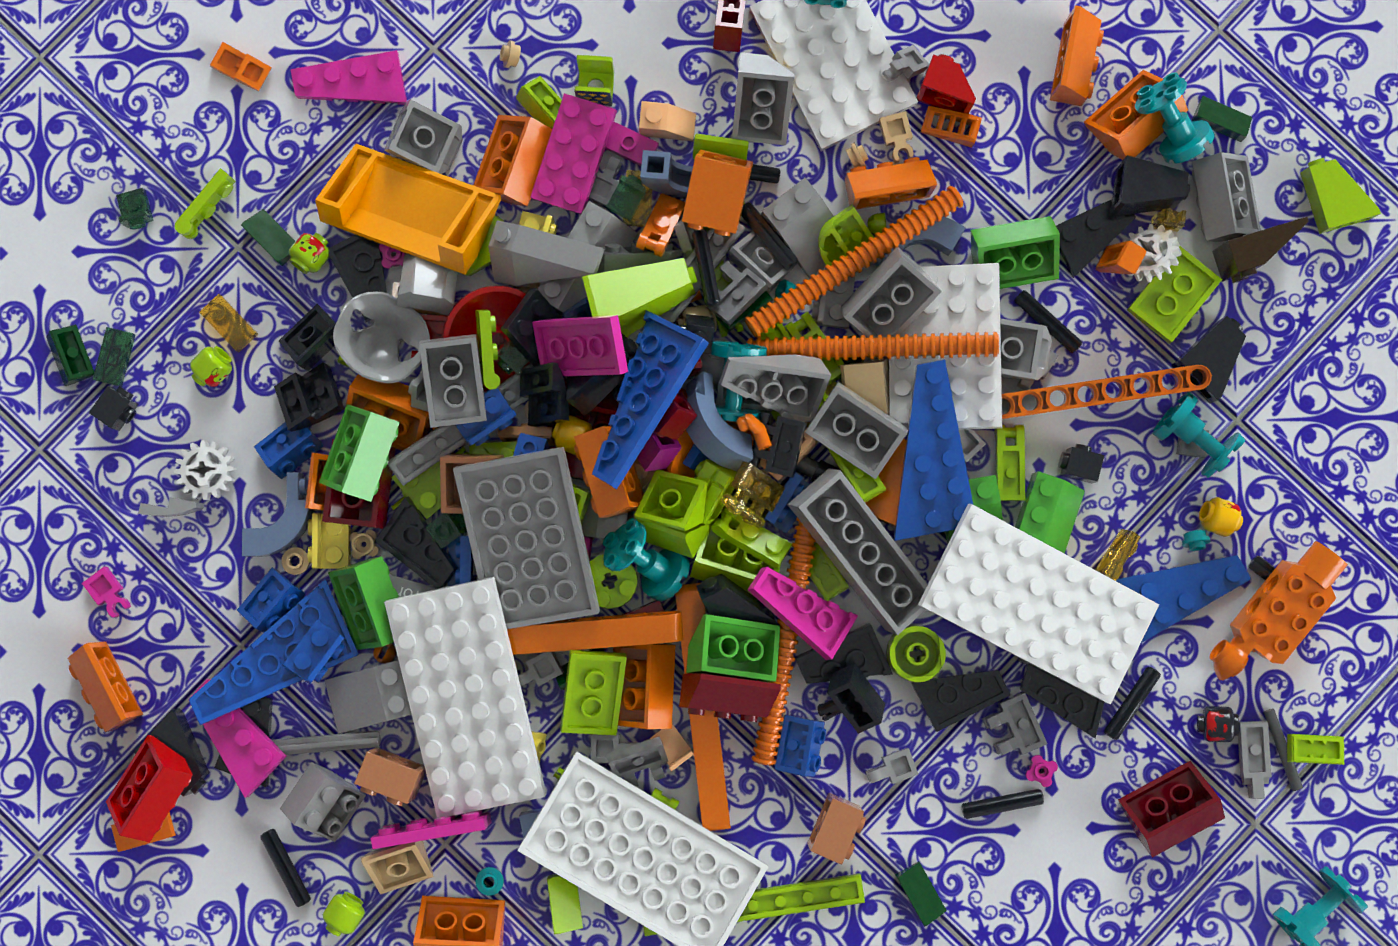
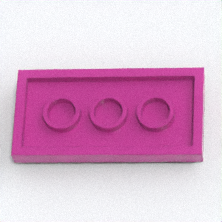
[530,93,617,215]
[532,315,628,376]
[371,810,492,849]

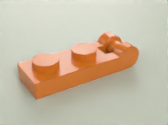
[636,193,685,258]

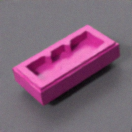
[605,122,659,166]

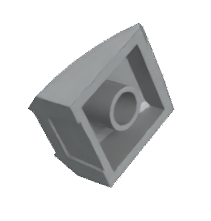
[384,99,463,174]
[396,254,458,315]
[1000,318,1052,380]

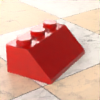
[106,735,193,843]

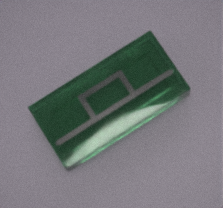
[93,327,136,387]

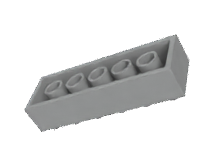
[787,468,928,635]

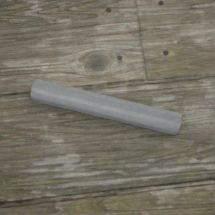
[272,731,381,755]

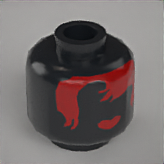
[1197,706,1239,742]

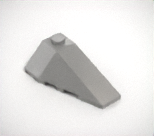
[488,220,604,287]
[719,355,831,422]

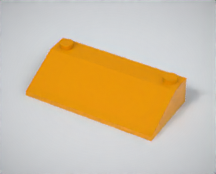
[315,144,501,275]

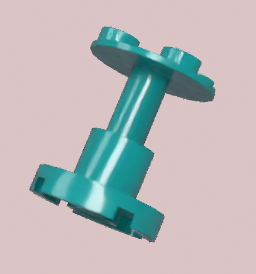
[1135,72,1215,164]
[711,341,767,421]
[1152,392,1246,478]
[603,518,690,601]
[1272,866,1368,946]

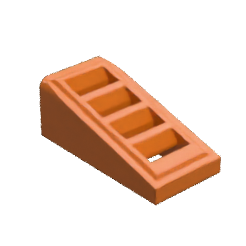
[920,106,982,148]
[1095,240,1146,274]

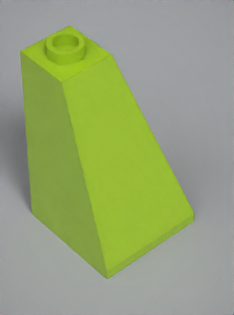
[582,258,698,337]

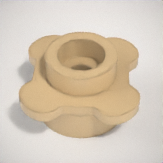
[349,530,379,559]

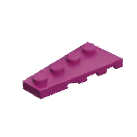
[291,50,407,105]
[748,567,858,660]
[188,679,287,798]

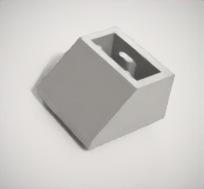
[280,762,366,842]

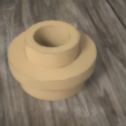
[500,40,521,68]
[846,142,869,168]
[282,547,310,575]

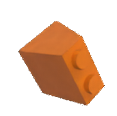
[682,150,753,236]

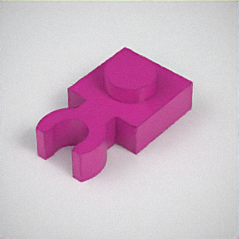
[82,567,131,618]

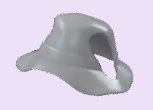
[333,292,430,383]

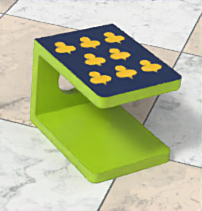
[574,55,614,106]

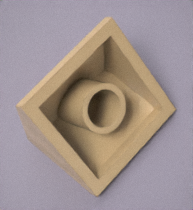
[840,358,890,415]
[361,841,433,894]

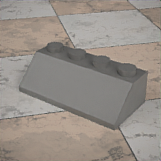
[538,201,638,315]

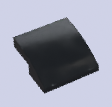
[274,362,345,432]
[520,362,569,427]

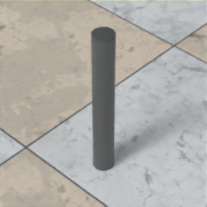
[1263,708,1303,791]

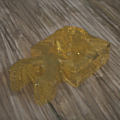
[1151,208,1187,232]

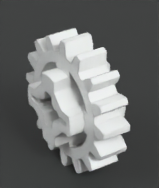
[1123,224,1181,282]
[174,440,237,501]

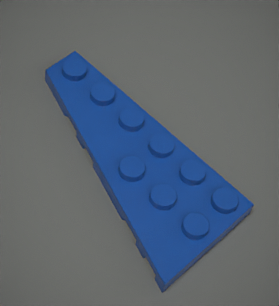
[592,310,709,489]
[893,360,973,541]
[1114,555,1251,644]
[189,579,359,725]

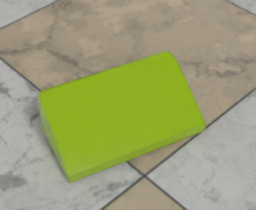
[516,76,562,129]
[693,133,749,160]
[547,874,583,935]

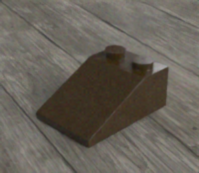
[1212,217,1309,284]

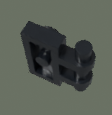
[748,412,807,478]

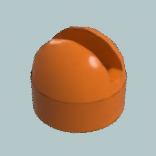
[373,643,397,664]

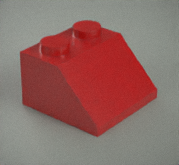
[916,54,976,114]

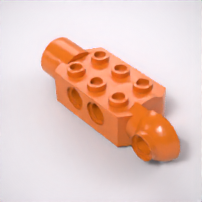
[1209,541,1348,681]

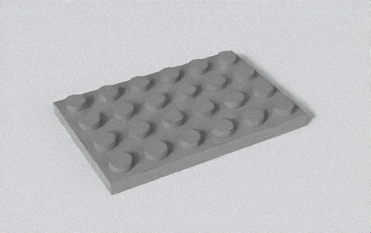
[453,447,600,629]

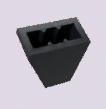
[1110,155,1190,216]
[1173,316,1246,403]
[566,332,637,416]
[696,574,777,625]
[134,708,210,797]

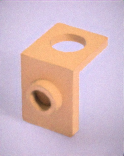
[650,724,694,772]

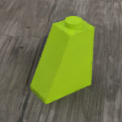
[1300,158,1381,234]

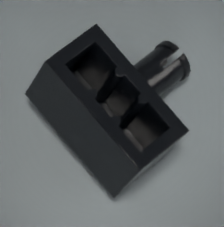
[817,663,885,734]

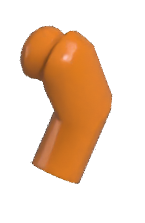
[737,413,772,450]

